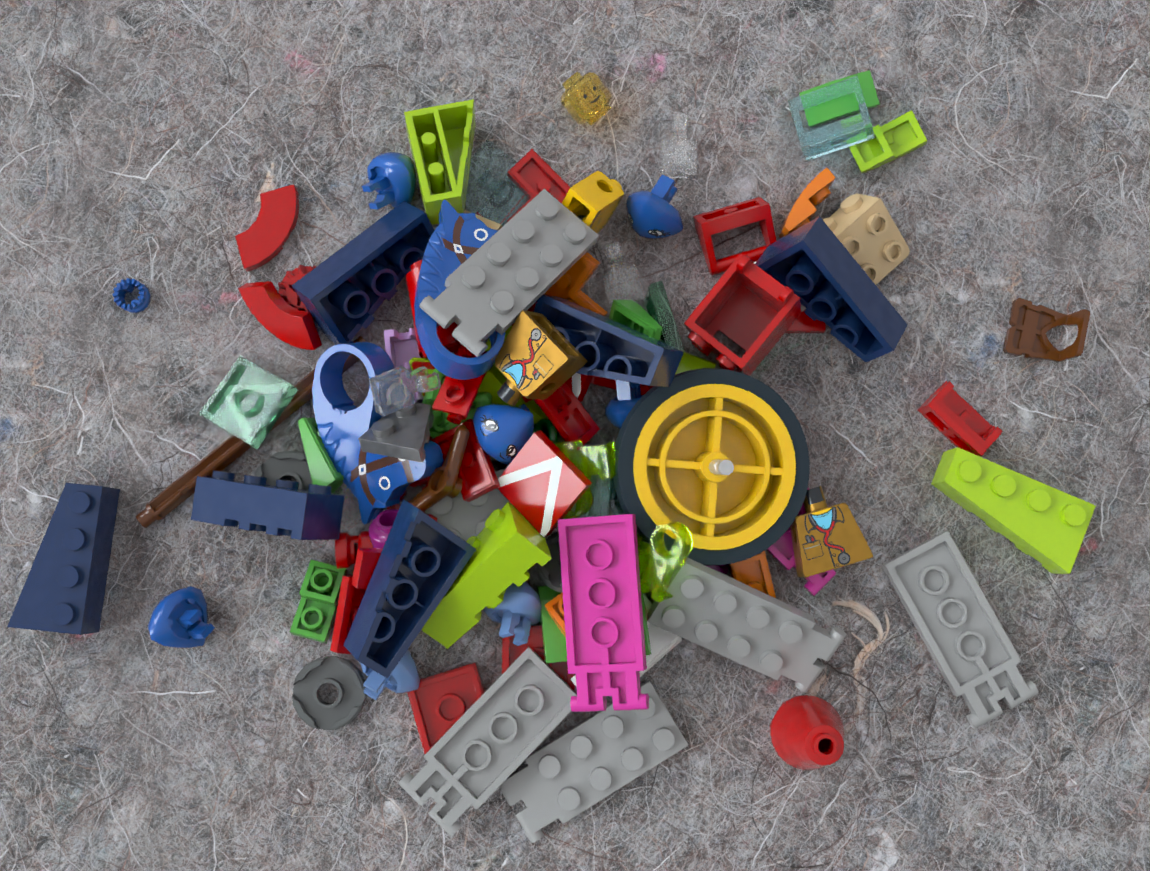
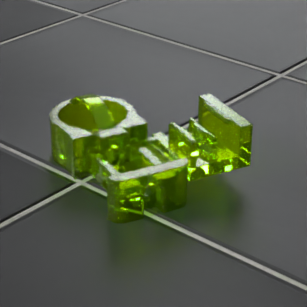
[554,440,616,519]
[637,522,693,602]

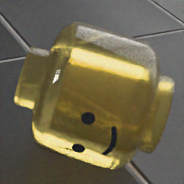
[560,71,612,126]

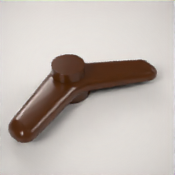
[409,424,470,512]

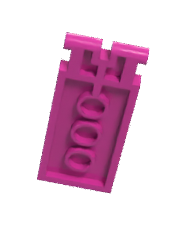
[558,514,649,712]

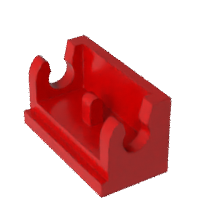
[917,381,1003,456]
[521,383,600,455]

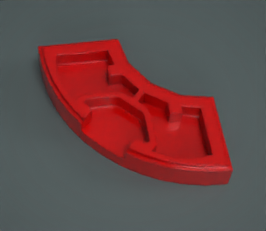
[235,184,299,272]
[238,281,322,350]

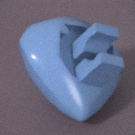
[483,582,542,646]
[360,650,420,700]

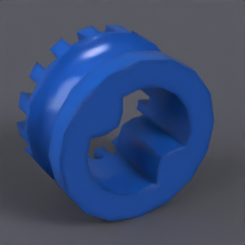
[113,278,151,313]

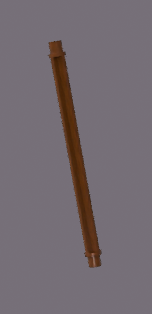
[136,335,367,528]

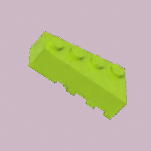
[931,447,1096,574]
[421,502,552,649]

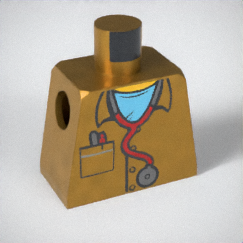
[495,310,587,406]
[790,486,873,578]

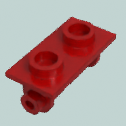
[432,346,487,425]

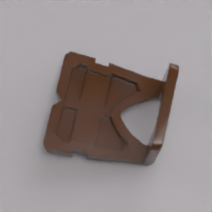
[1003,298,1090,362]

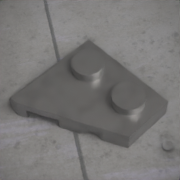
[358,400,434,463]

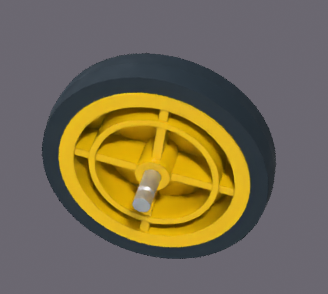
[613,368,810,565]

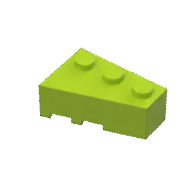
[404,99,476,225]

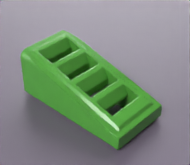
[609,300,662,341]
[298,417,346,493]

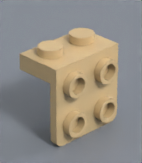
[823,193,910,285]

